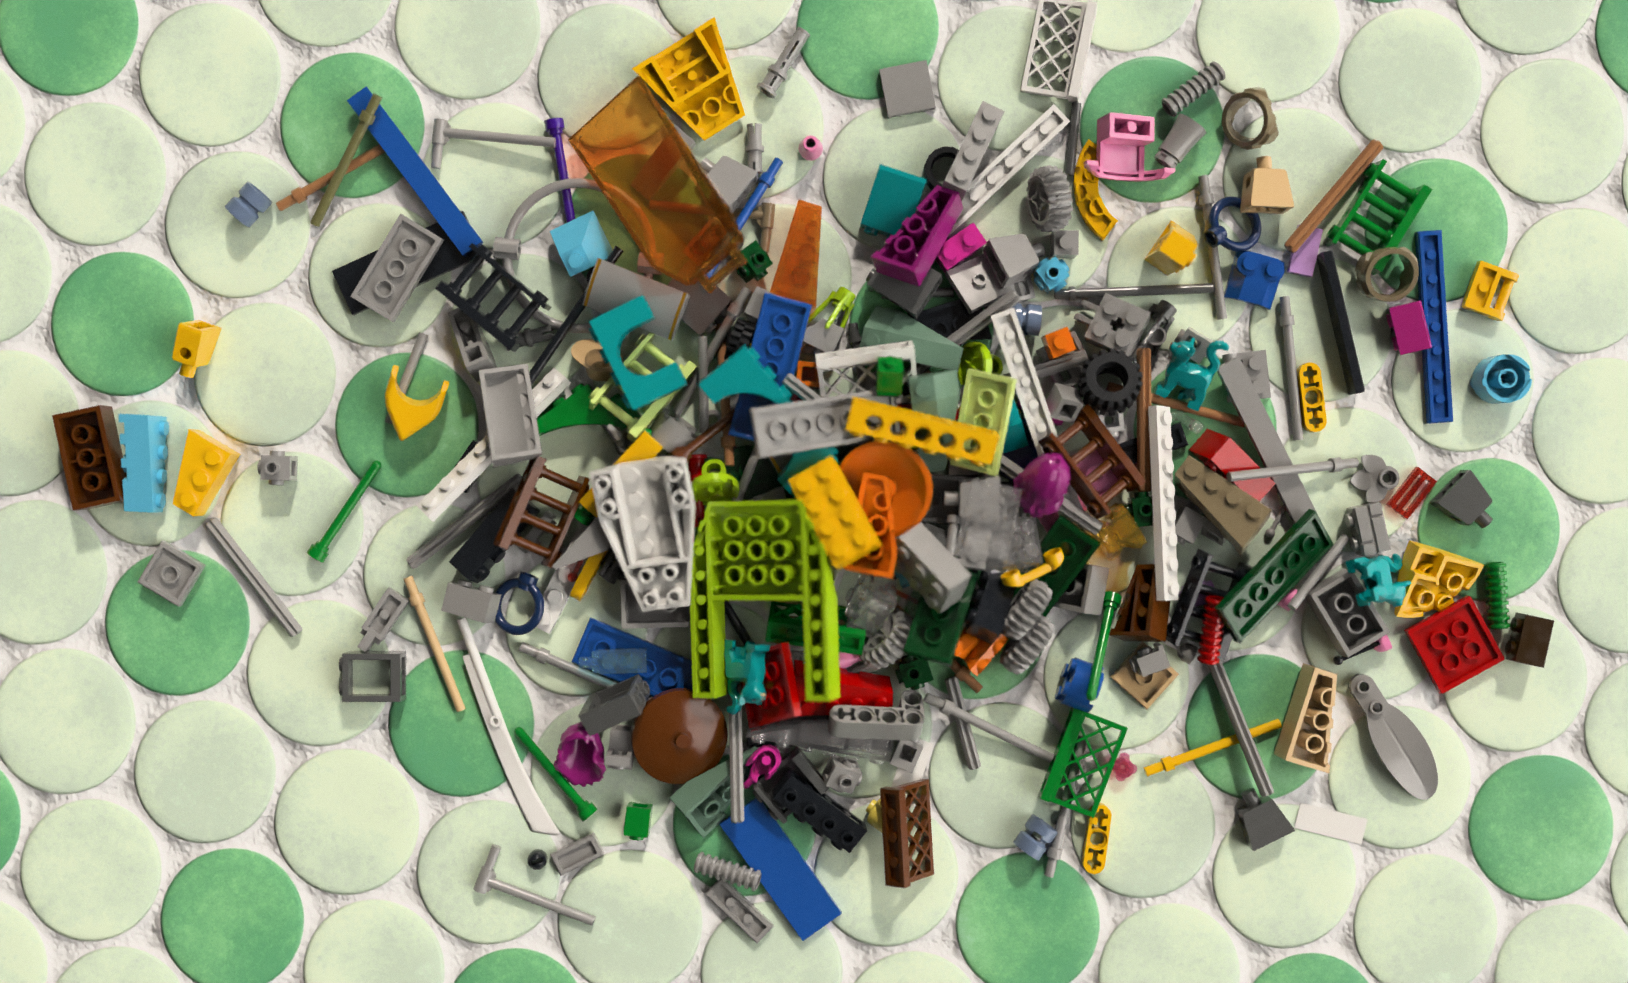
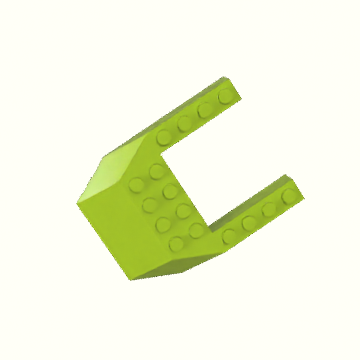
[690,500,840,702]

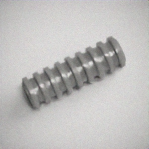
[1161,61,1225,117]
[694,852,762,891]

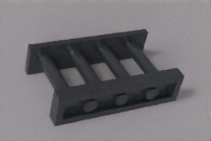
[435,243,552,352]
[1166,549,1253,660]

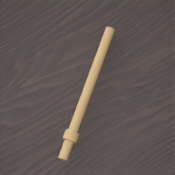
[403,576,466,712]

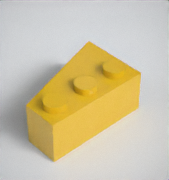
[1144,220,1198,276]
[172,429,240,516]

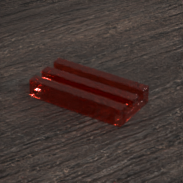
[1386,467,1437,519]

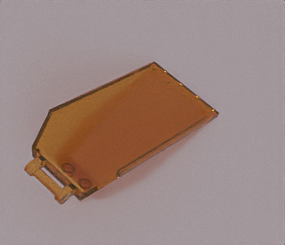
[568,76,748,294]

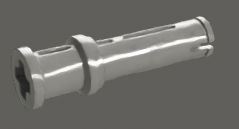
[757,27,810,98]

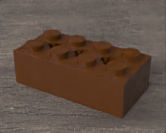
[52,405,127,511]

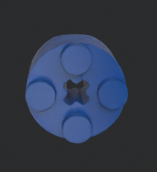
[1055,657,1104,713]

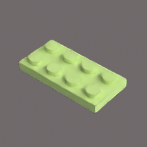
[950,369,1017,476]

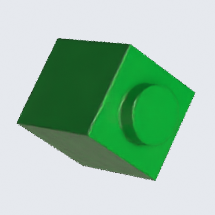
[876,356,904,396]
[624,802,653,841]

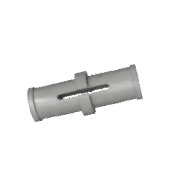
[745,123,764,174]

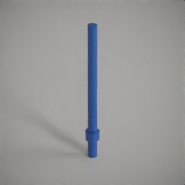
[700,157,783,282]

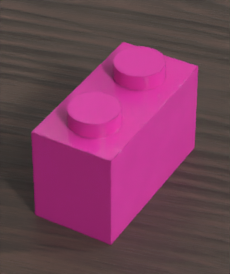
[935,222,987,273]
[1386,301,1432,355]

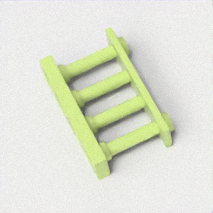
[589,332,697,443]

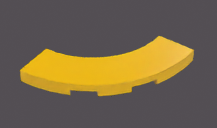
[1073,139,1118,241]

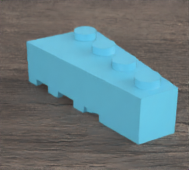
[118,414,169,513]

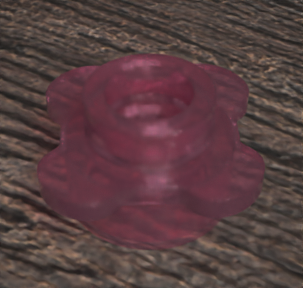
[1112,753,1137,781]

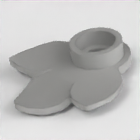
[1350,455,1399,502]

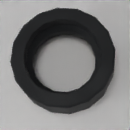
[923,146,959,190]

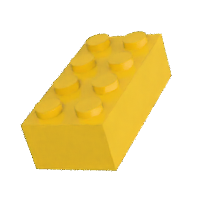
[788,456,883,570]

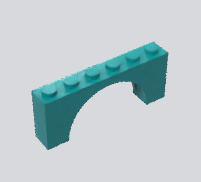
[698,344,839,497]

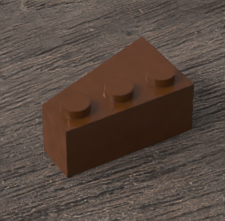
[1109,564,1170,642]

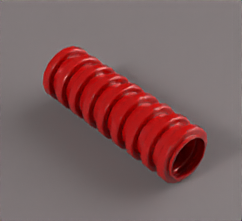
[1197,596,1224,665]

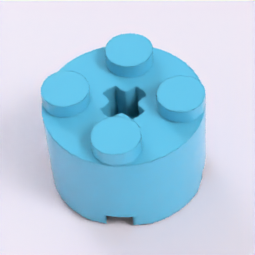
[1470,354,1532,404]

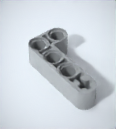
[827,689,924,741]

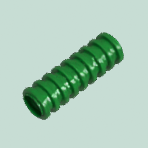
[1484,562,1510,629]

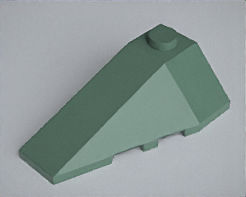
[859,306,963,372]
[908,369,960,472]
[669,746,757,838]

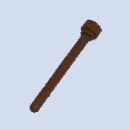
[669,408,735,463]

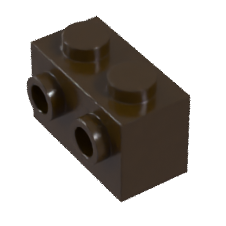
[1505,612,1554,668]

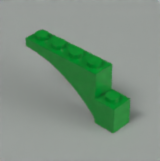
[536,383,642,436]

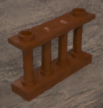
[1038,404,1147,519]
[493,456,590,568]

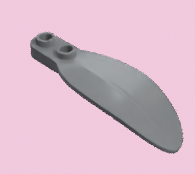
[1349,674,1438,800]

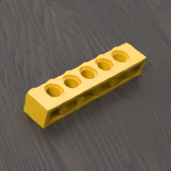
[845,396,999,466]

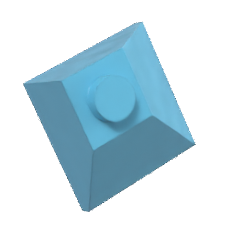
[550,210,613,277]

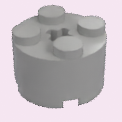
[649,408,699,456]

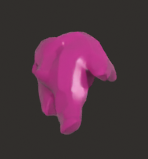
[743,744,782,789]

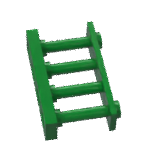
[1325,159,1433,275]

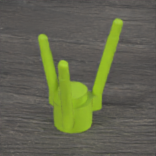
[807,286,856,338]

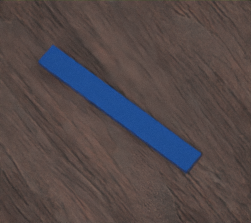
[347,86,484,257]
[1415,230,1453,424]

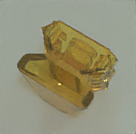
[1091,503,1147,561]

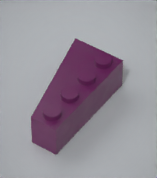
[871,185,963,287]

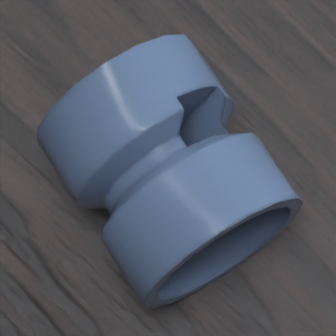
[225,181,273,228]
[1012,303,1042,336]
[1013,814,1058,860]

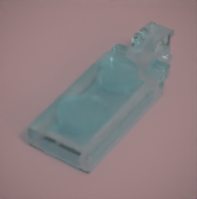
[579,648,647,674]

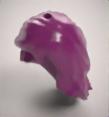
[1011,453,1071,518]
[554,722,606,787]

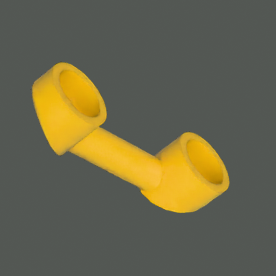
[1000,548,1064,587]

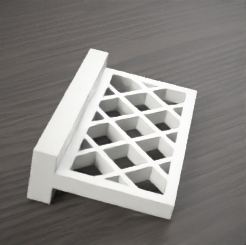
[1021,0,1097,102]
[815,340,917,404]

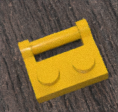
[1461,261,1519,321]

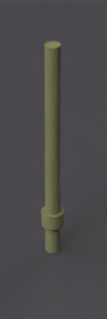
[310,93,382,227]

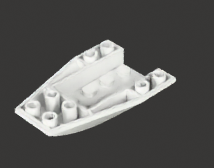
[589,456,695,612]

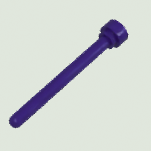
[544,118,576,223]

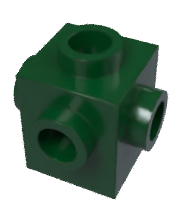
[729,240,773,284]
[1125,492,1153,528]
[895,655,934,690]

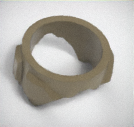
[1222,87,1279,150]
[1355,247,1419,302]

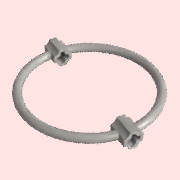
[493,178,664,333]

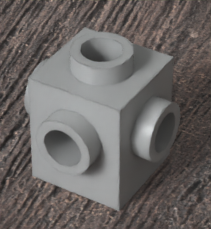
[257,451,298,485]
[822,754,862,794]

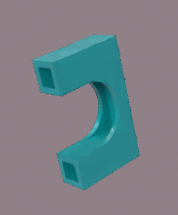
[588,295,688,411]

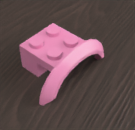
[1084,112,1175,182]

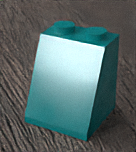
[860,164,927,240]

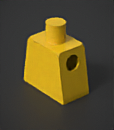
[172,320,221,378]

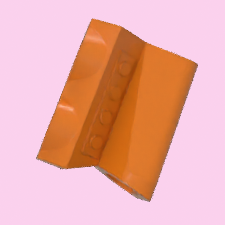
[955,626,1008,676]

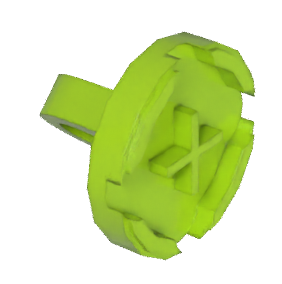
[957,342,1003,385]
[691,459,739,506]

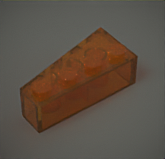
[770,200,822,310]

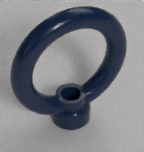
[1204,197,1262,252]
[495,572,544,635]

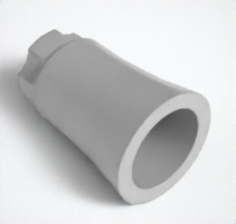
[1154,114,1207,168]

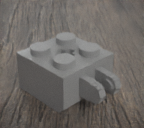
[1074,293,1151,358]

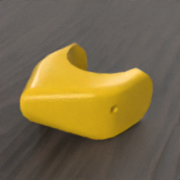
[385,365,449,441]

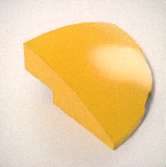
[1394,540,1484,618]

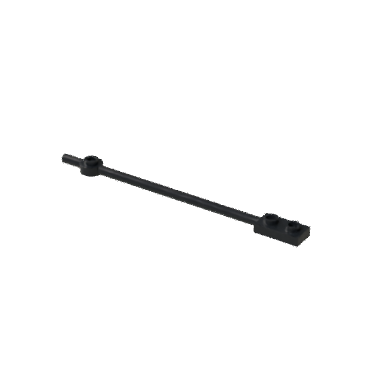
[453,246,624,493]

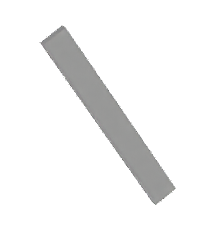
[1217,357,1318,524]

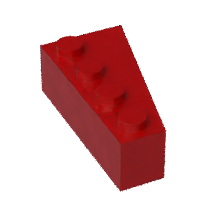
[794,659,893,716]

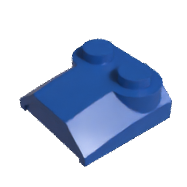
[1224,251,1285,310]

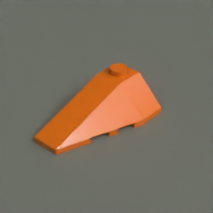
[844,472,898,579]

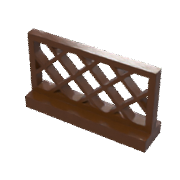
[880,779,934,888]

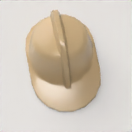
[571,339,624,382]

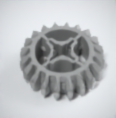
[1026,165,1073,232]
[1002,579,1052,641]
[858,607,913,670]
[1000,615,1054,675]

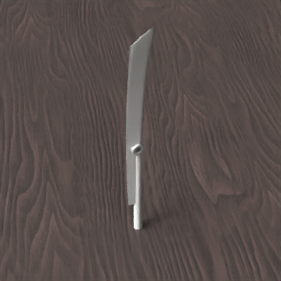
[457,617,560,835]

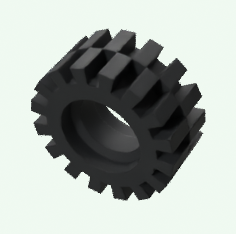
[724,318,756,360]

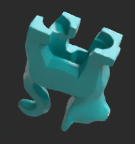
[1155,338,1229,411]
[1345,554,1412,607]
[724,640,770,715]

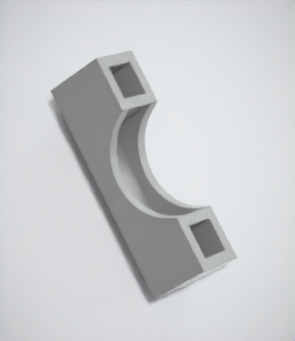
[942,101,1004,201]
[744,286,844,354]

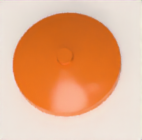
[840,440,933,537]

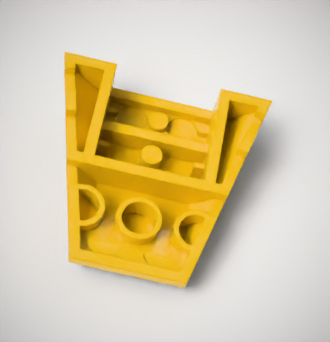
[632,17,745,141]

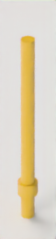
[1144,719,1282,776]

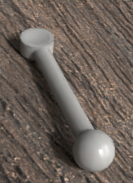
[1266,504,1286,538]

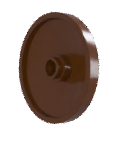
[631,688,728,784]

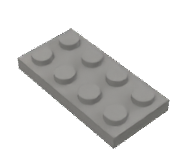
[351,214,444,322]

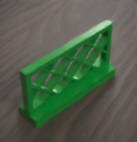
[765,601,867,655]
[1038,707,1128,818]

